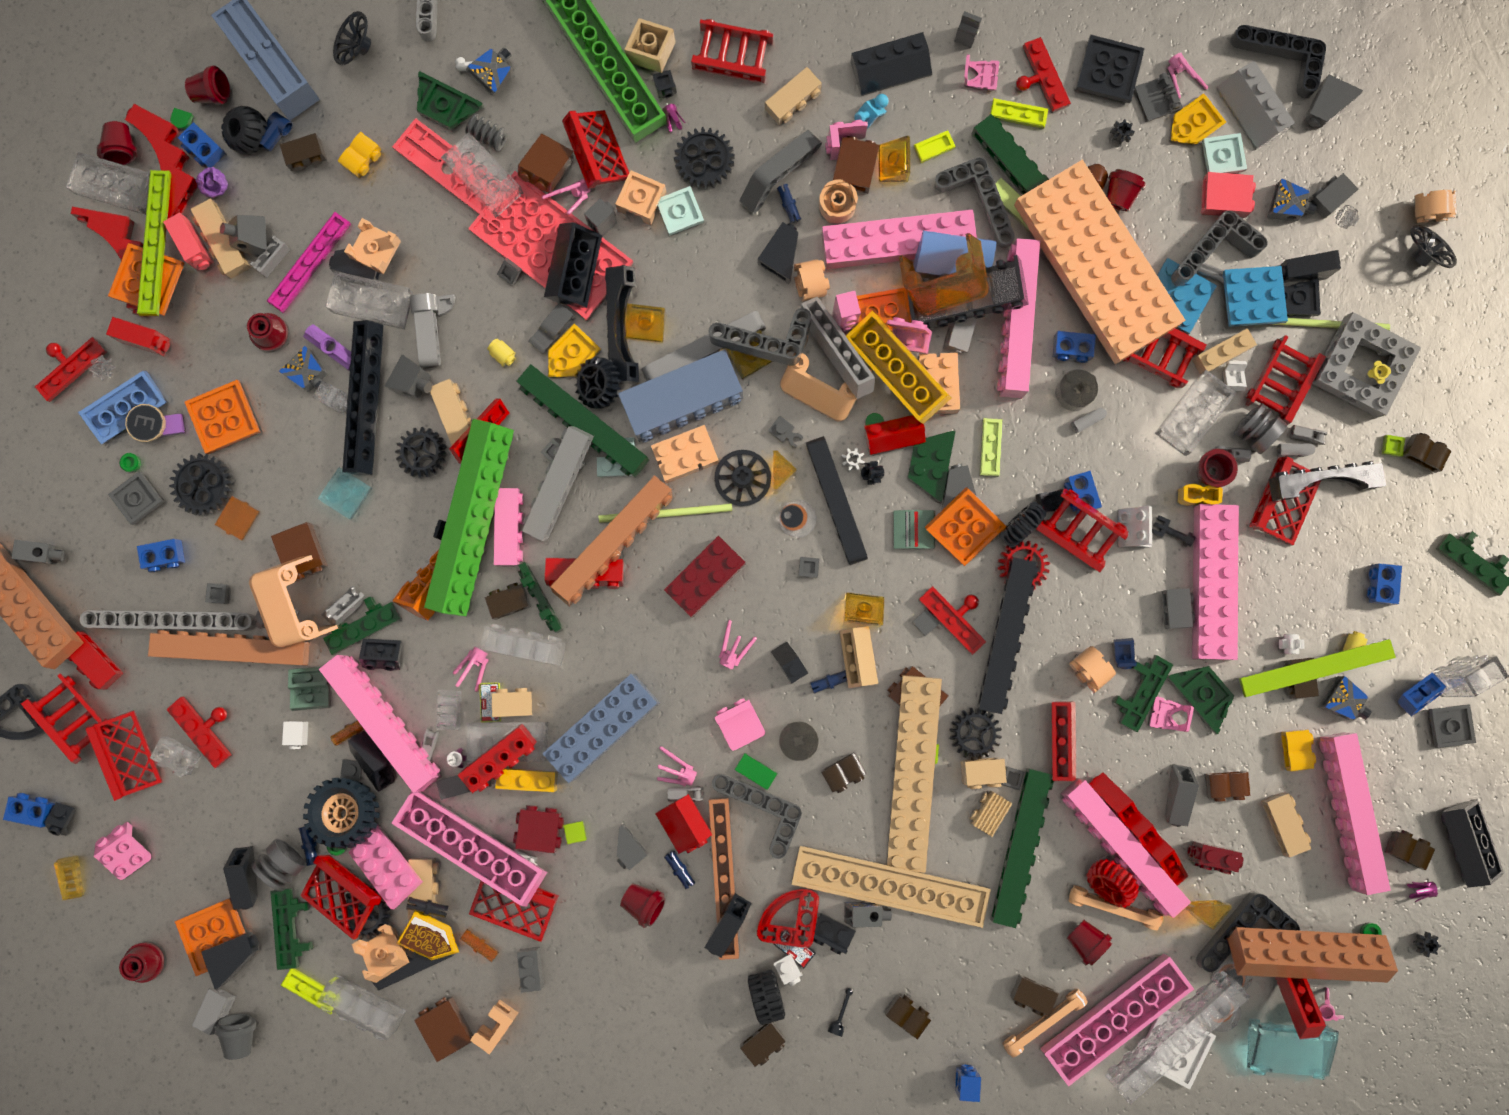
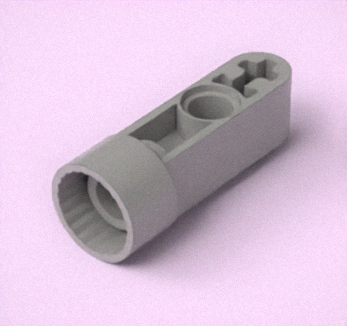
[410,293,441,368]

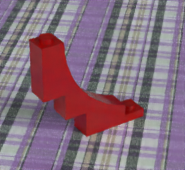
[125,104,198,219]
[70,206,144,317]
[1089,772,1188,886]

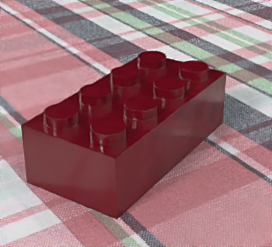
[664,535,746,618]

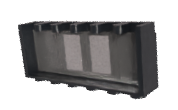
[906,255,1029,329]

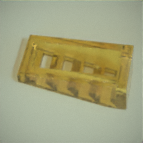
[54,856,84,900]

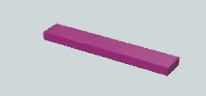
[267,212,351,313]

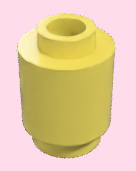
[487,339,516,367]
[1342,631,1368,651]

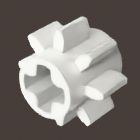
[841,448,865,472]
[1279,634,1304,654]

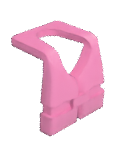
[964,54,999,91]
[1149,696,1194,732]

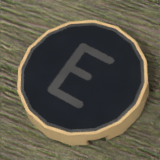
[125,404,166,442]

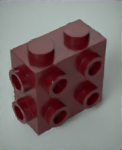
[513,805,564,853]
[1188,841,1244,875]

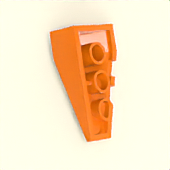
[393,550,439,620]

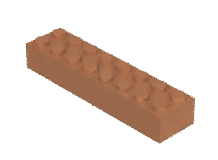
[0,543,84,670]
[1228,927,1398,983]

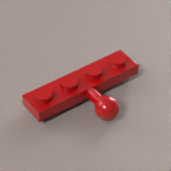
[1016,37,1071,113]
[35,337,107,402]
[449,398,510,464]
[918,586,986,655]
[166,696,232,768]

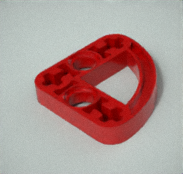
[757,889,819,948]

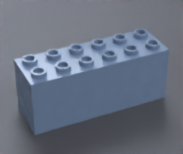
[211,0,320,121]
[618,349,743,443]
[542,674,660,783]

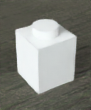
[282,721,308,749]

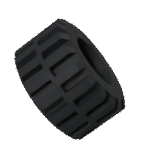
[748,970,785,1025]

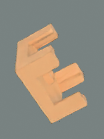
[615,170,666,225]
[344,218,401,274]
[351,924,409,983]
[470,999,518,1055]

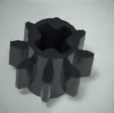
[1110,119,1135,145]
[861,461,885,485]
[1413,931,1441,957]

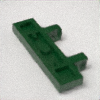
[1436,531,1509,596]
[518,562,564,633]
[323,596,402,655]
[1113,655,1174,732]
[270,888,313,970]

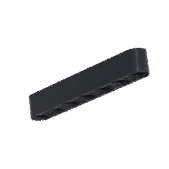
[806,436,868,565]

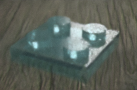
[318,467,372,520]

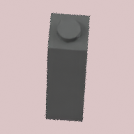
[1304,74,1363,128]
[941,463,976,511]
[1165,764,1199,827]

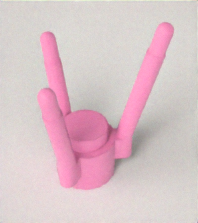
[1167,53,1208,99]
[542,179,591,215]
[719,620,757,669]
[453,647,489,692]
[657,746,697,786]
[1319,987,1344,1021]

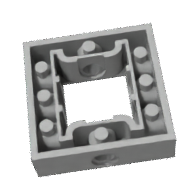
[1312,312,1421,418]

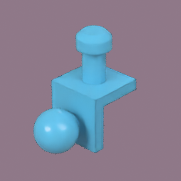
[854,94,889,128]

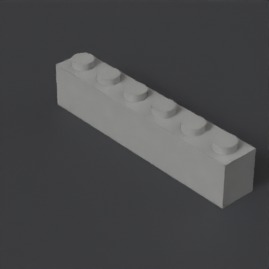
[801,297,875,399]
[522,426,594,541]

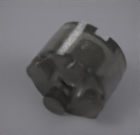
[1055,369,1098,411]
[779,721,818,761]

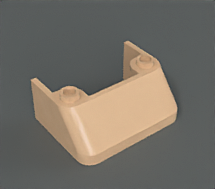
[780,336,872,422]
[249,555,338,647]

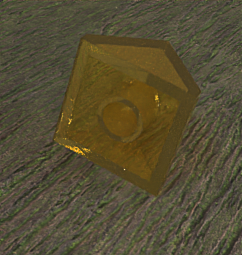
[879,135,911,182]
[626,303,667,342]
[727,330,773,379]
[773,451,797,494]
[843,592,884,627]
[1185,900,1232,930]

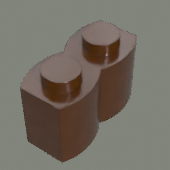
[1206,771,1251,802]

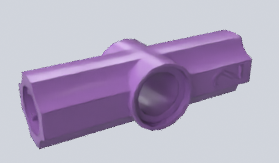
[303,324,351,371]

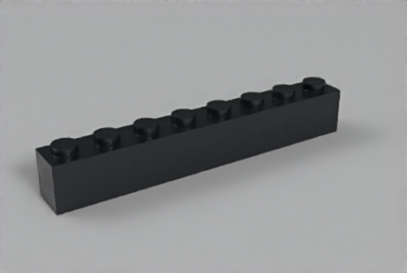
[977,556,1039,714]

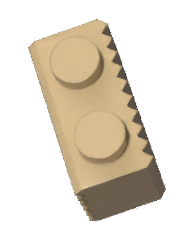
[970,790,1012,837]

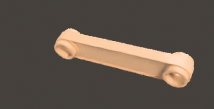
[1068,885,1163,930]
[1002,988,1088,1058]

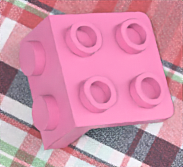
[825,120,868,160]
[887,317,932,354]
[714,698,765,751]
[94,821,151,880]

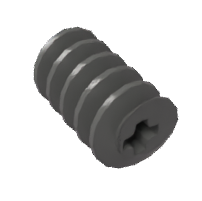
[465,113,508,151]

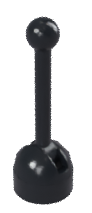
[828,988,853,1037]

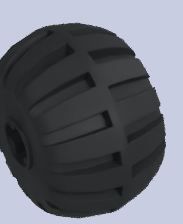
[221,106,267,154]

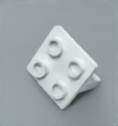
[1118,506,1152,548]

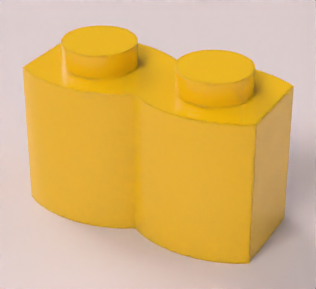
[338,132,382,179]
[1177,484,1223,506]
[1281,729,1316,771]

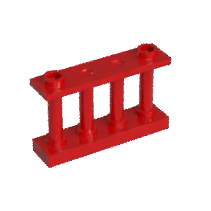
[691,19,774,84]
[1122,329,1207,388]
[1245,335,1326,424]
[1036,488,1129,572]
[21,673,114,764]

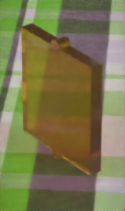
[215,496,260,540]

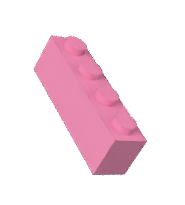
[832,291,861,336]
[494,488,524,567]

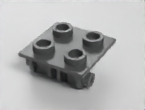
[1135,72,1183,121]

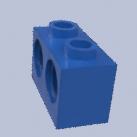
[178,122,226,168]
[1052,331,1096,363]
[1064,470,1102,515]
[137,539,185,573]
[1367,563,1402,605]
[1398,672,1446,717]
[3,793,55,828]
[955,1064,981,1102]

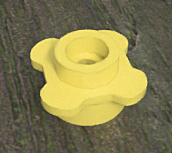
[1367,361,1391,384]

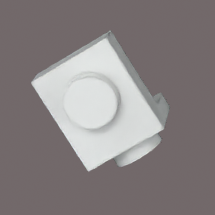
[1223,360,1247,391]
[773,954,803,987]

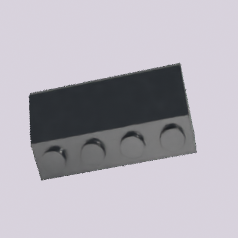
[850,32,932,96]
[544,222,602,308]
[1442,799,1504,888]

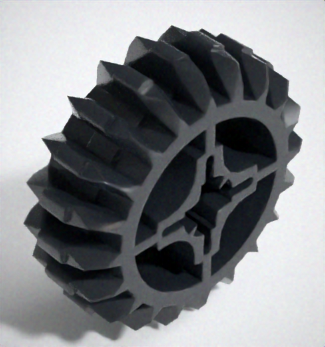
[574,357,621,409]
[395,427,448,479]
[999,502,1046,548]
[949,707,1002,760]
[338,885,392,940]

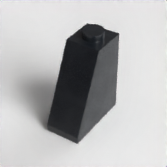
[758,222,798,284]
[329,249,381,285]
[1280,250,1341,283]
[771,642,808,684]
[348,730,395,792]
[223,846,258,910]
[704,893,752,958]
[201,931,259,989]

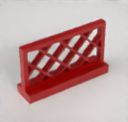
[562,110,629,189]
[1249,456,1321,546]
[85,710,162,801]
[300,855,382,940]
[469,880,559,942]

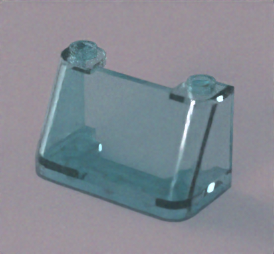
[1247,1018,1339,1080]

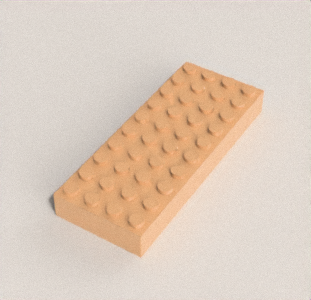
[1014,159,1186,365]

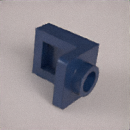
[1113,638,1137,669]

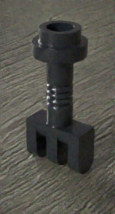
[1152,515,1196,547]

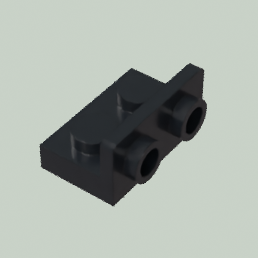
[359,639,402,671]
[813,913,856,955]

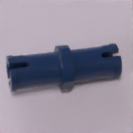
[777,184,801,224]
[810,670,847,694]
[298,826,317,866]
[664,850,695,890]

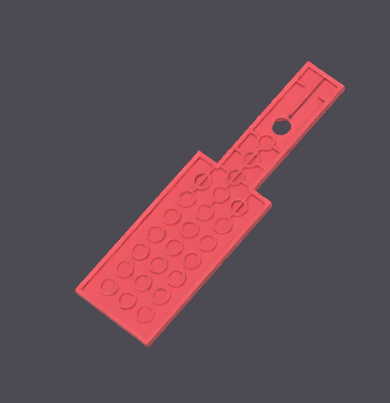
[392,118,634,321]

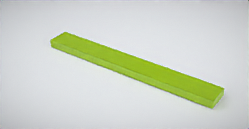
[137,170,171,316]
[1239,639,1396,697]

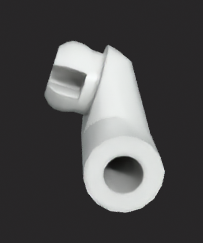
[455,57,473,71]

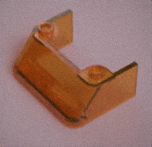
[899,233,989,315]

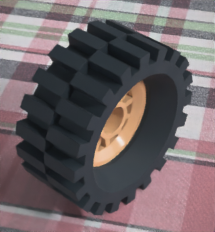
[303,778,380,849]

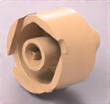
[819,180,858,223]
[1414,190,1456,223]
[794,259,830,302]
[1069,646,1116,693]

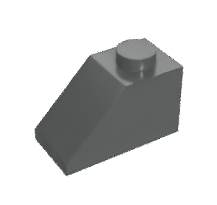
[617,824,648,870]

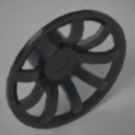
[333,11,371,66]
[1410,225,1457,268]
[714,450,771,506]

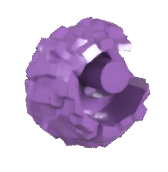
[196,167,228,198]

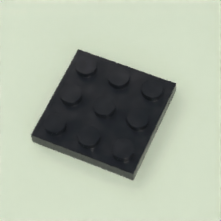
[1076,34,1145,103]

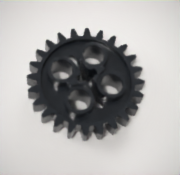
[674,127,735,189]
[169,453,234,516]

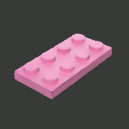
[348,825,423,910]

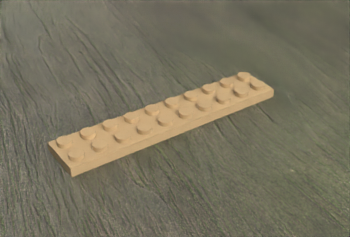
[886,675,942,873]
[791,845,991,928]

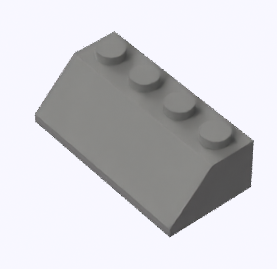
[1216,61,1295,150]

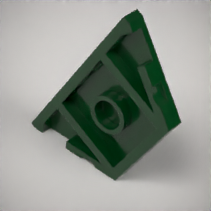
[417,71,484,130]
[907,431,956,503]
[1167,666,1234,734]

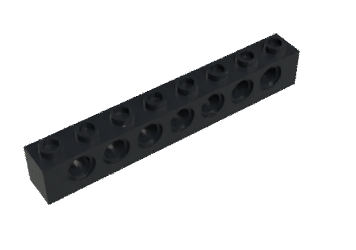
[342,320,384,476]

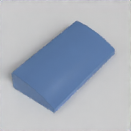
[913,230,996,282]
[78,371,167,444]

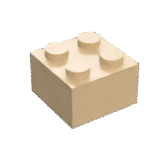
[624,18,676,73]
[492,688,532,717]
[960,757,1007,789]

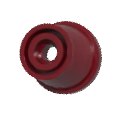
[185,65,231,105]
[97,121,137,166]
[1107,169,1146,212]
[247,313,288,351]
[1197,449,1238,488]
[620,883,666,928]
[1066,919,1113,966]
[119,942,164,983]

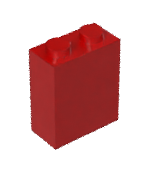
[106,317,170,356]
[655,794,712,854]

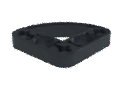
[0,684,52,740]

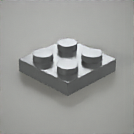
[108,471,164,525]
[1429,704,1476,748]

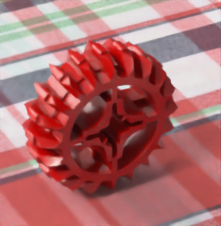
[997,541,1050,590]
[1087,859,1139,908]

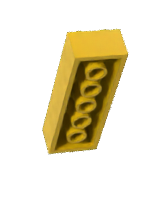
[846,311,952,424]

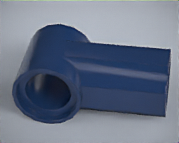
[260,111,293,152]

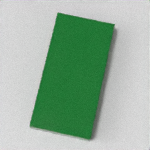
[735,753,778,790]

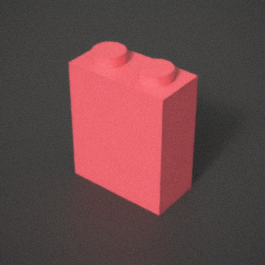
[1201,172,1256,218]
[163,213,214,271]

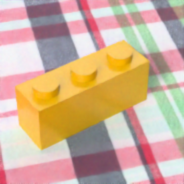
[495,768,558,792]

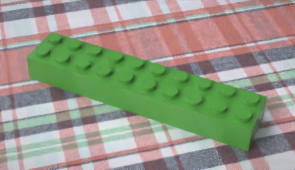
[542,0,667,143]
[424,419,514,616]

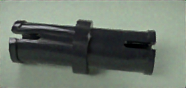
[406,897,449,918]

